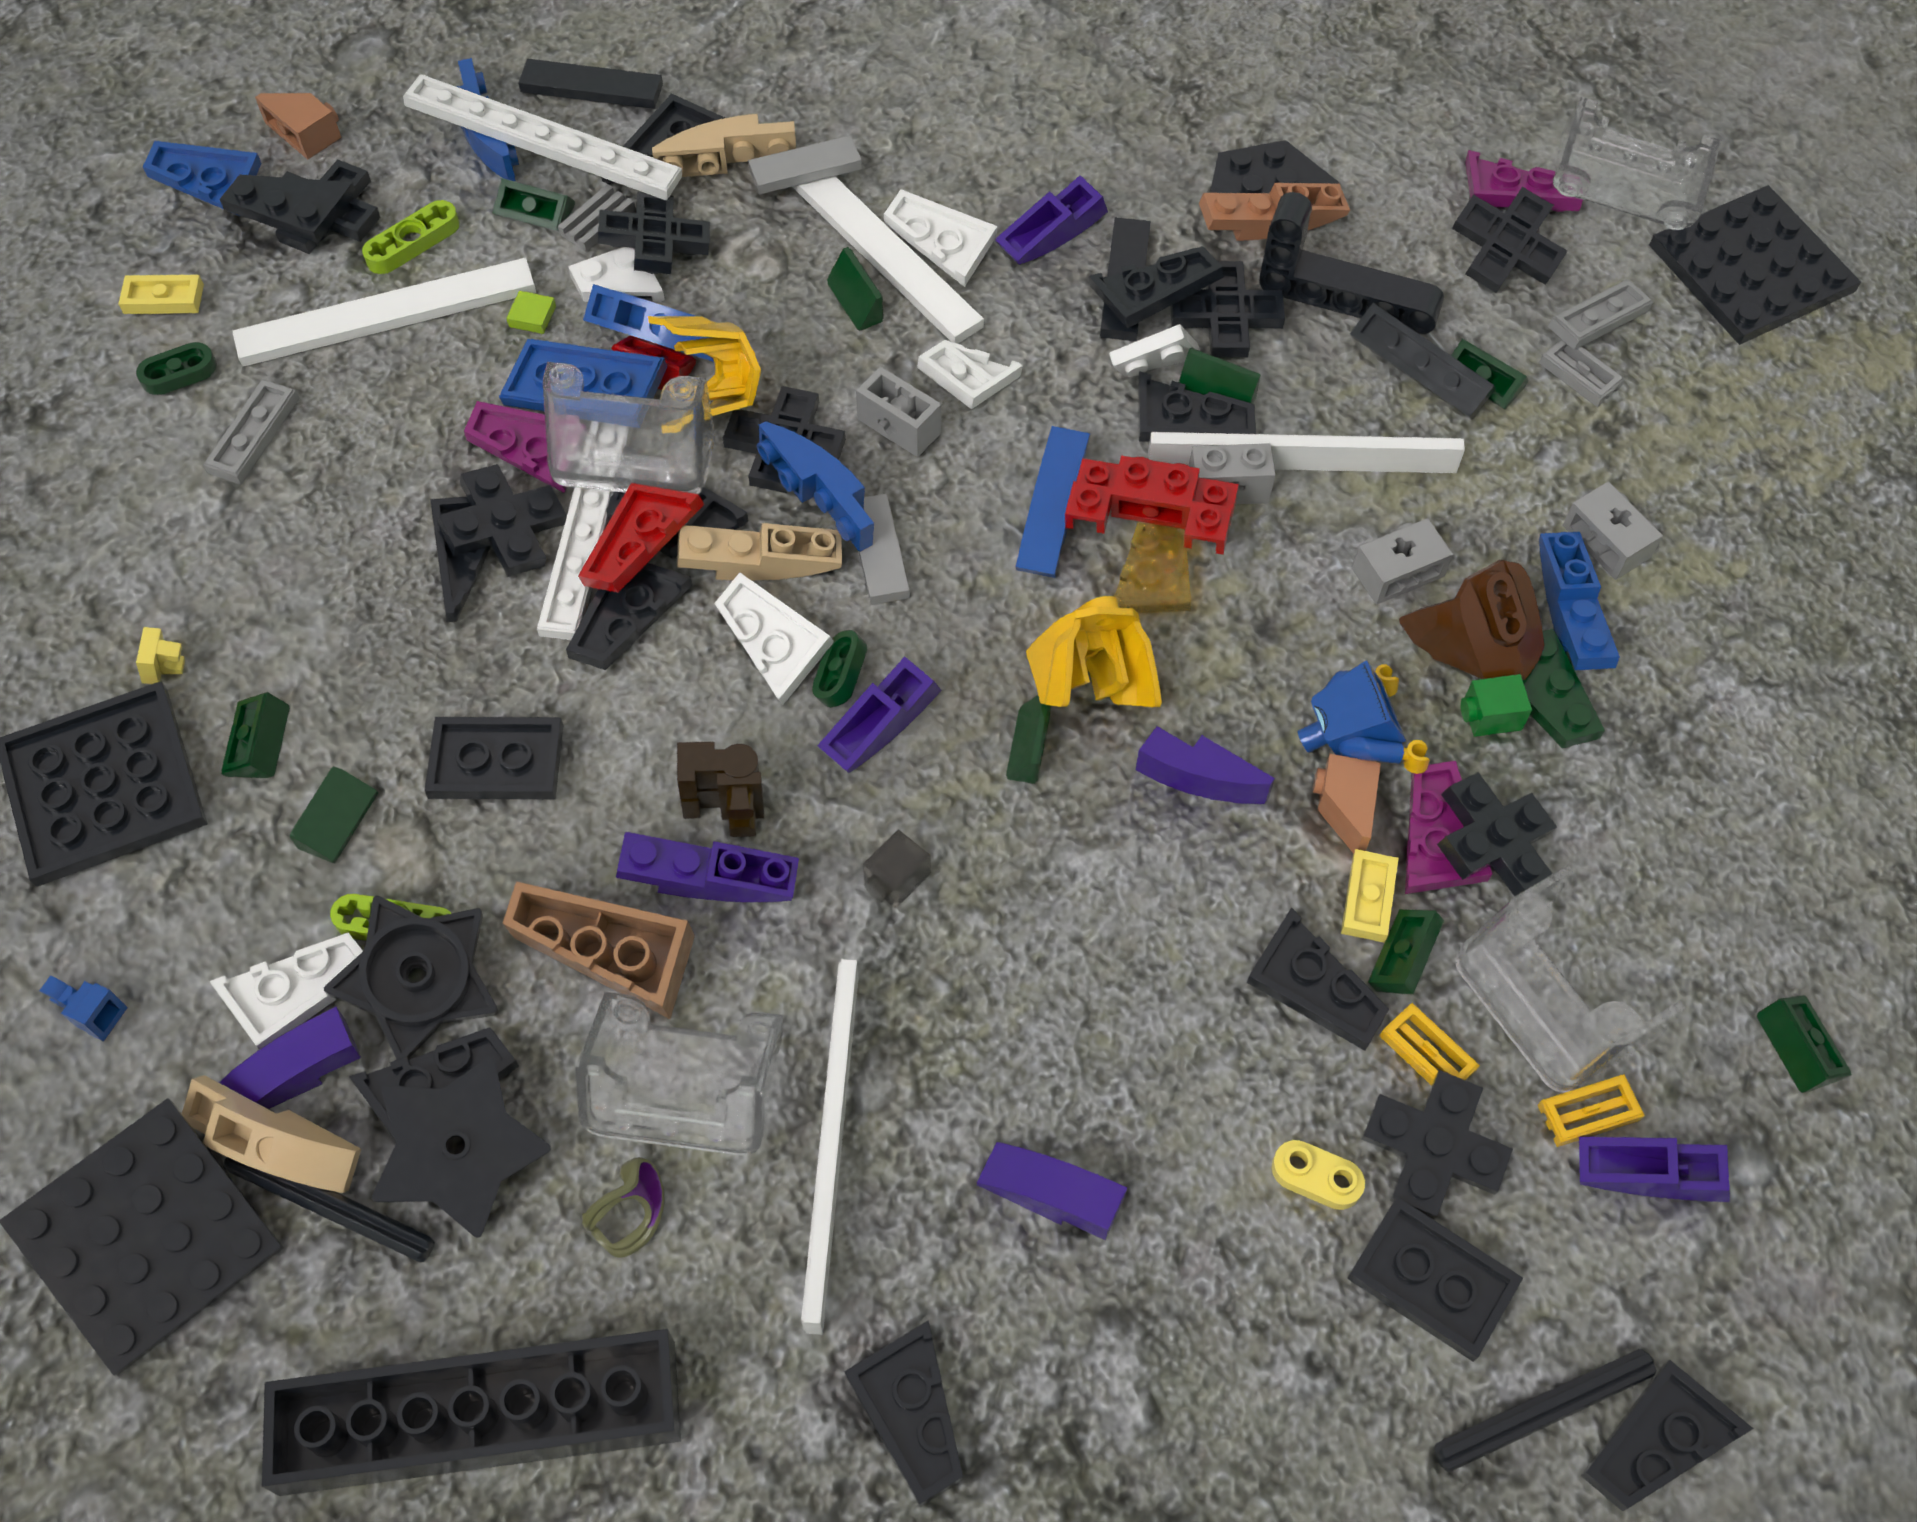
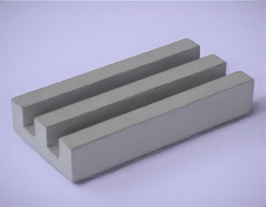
[558,184,636,252]
[1539,339,1625,407]

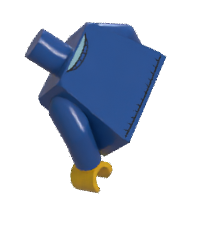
[1297,660,1430,774]

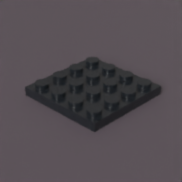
[1649,185,1861,345]
[0,681,208,887]
[0,1098,284,1376]

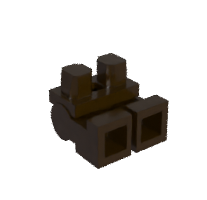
[677,742,764,837]

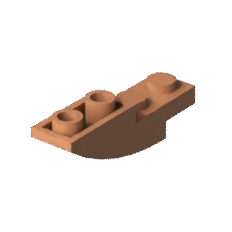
[1199,183,1350,241]

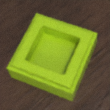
[506,291,556,334]

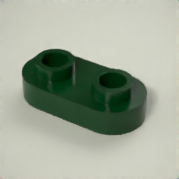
[136,342,217,395]
[812,630,867,708]

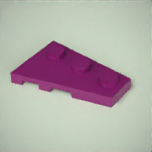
[1465,150,1583,212]
[464,401,589,493]
[1405,761,1492,894]

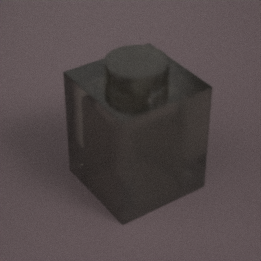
[863,829,931,909]

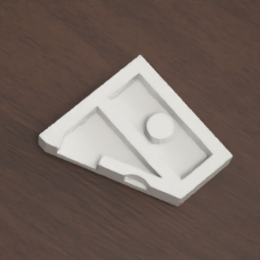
[568,247,665,302]
[1109,324,1200,376]
[917,340,1023,409]

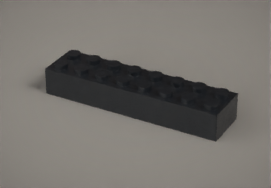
[262,1329,681,1496]

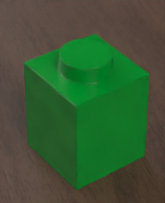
[1460,674,1532,737]

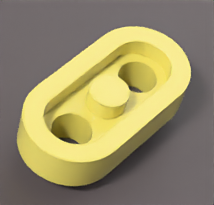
[1271,1140,1365,1210]

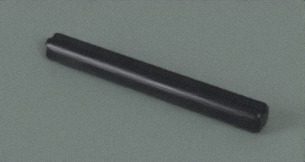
[224,1157,435,1263]
[1434,1349,1657,1472]

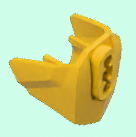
[648,316,761,430]
[1026,596,1162,707]

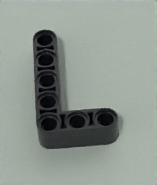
[1259,192,1444,334]

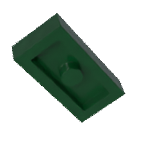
[1368,909,1444,994]

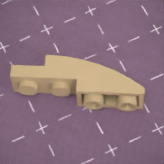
[652,114,796,177]
[677,523,842,581]
[182,1075,361,1193]

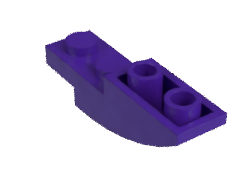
[616,832,799,903]

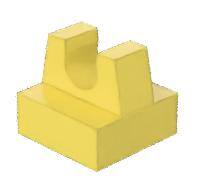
[136,627,185,684]

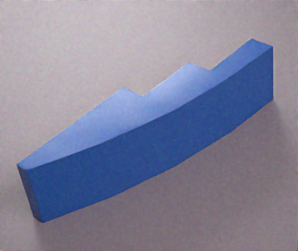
[1015,426,1090,578]

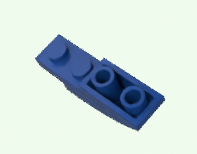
[456,58,519,181]
[583,284,714,362]
[757,421,874,552]
[1539,532,1620,670]

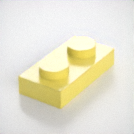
[118,275,204,314]
[1341,849,1399,943]

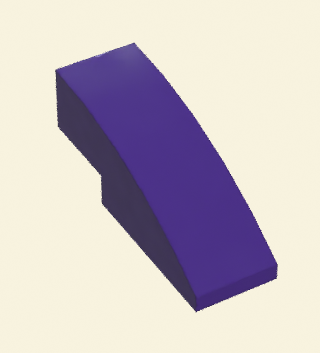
[995,175,1108,265]
[817,656,942,773]
[1135,726,1275,804]
[218,1007,361,1109]
[1579,1137,1730,1202]
[977,1142,1127,1240]

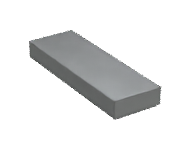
[748,135,862,195]
[1548,279,1653,350]
[203,379,299,485]
[859,493,910,605]

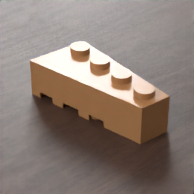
[502,882,695,1019]

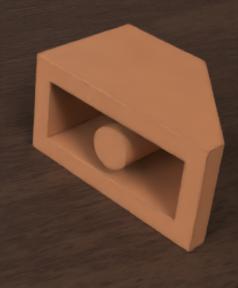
[255,93,342,160]
[1313,754,1381,854]

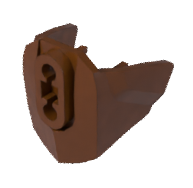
[1399,560,1545,680]

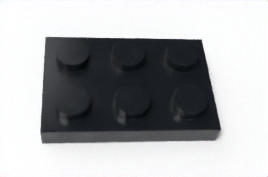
[424,717,564,800]
[1347,1197,1523,1362]

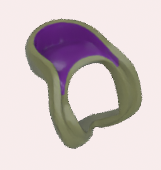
[582,1157,665,1258]

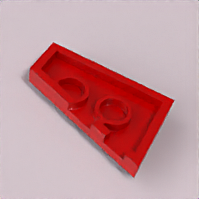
[578,483,704,593]

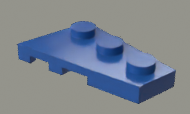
[143,141,262,216]

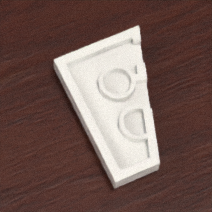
[884,189,997,287]
[714,573,834,705]
[209,932,363,1050]

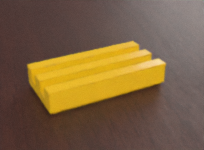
[1379,1003,1480,1086]
[1537,1074,1645,1147]

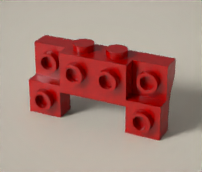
[1065,455,1239,555]

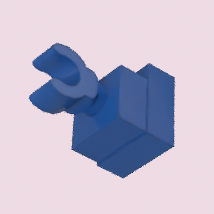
[39,976,128,1042]

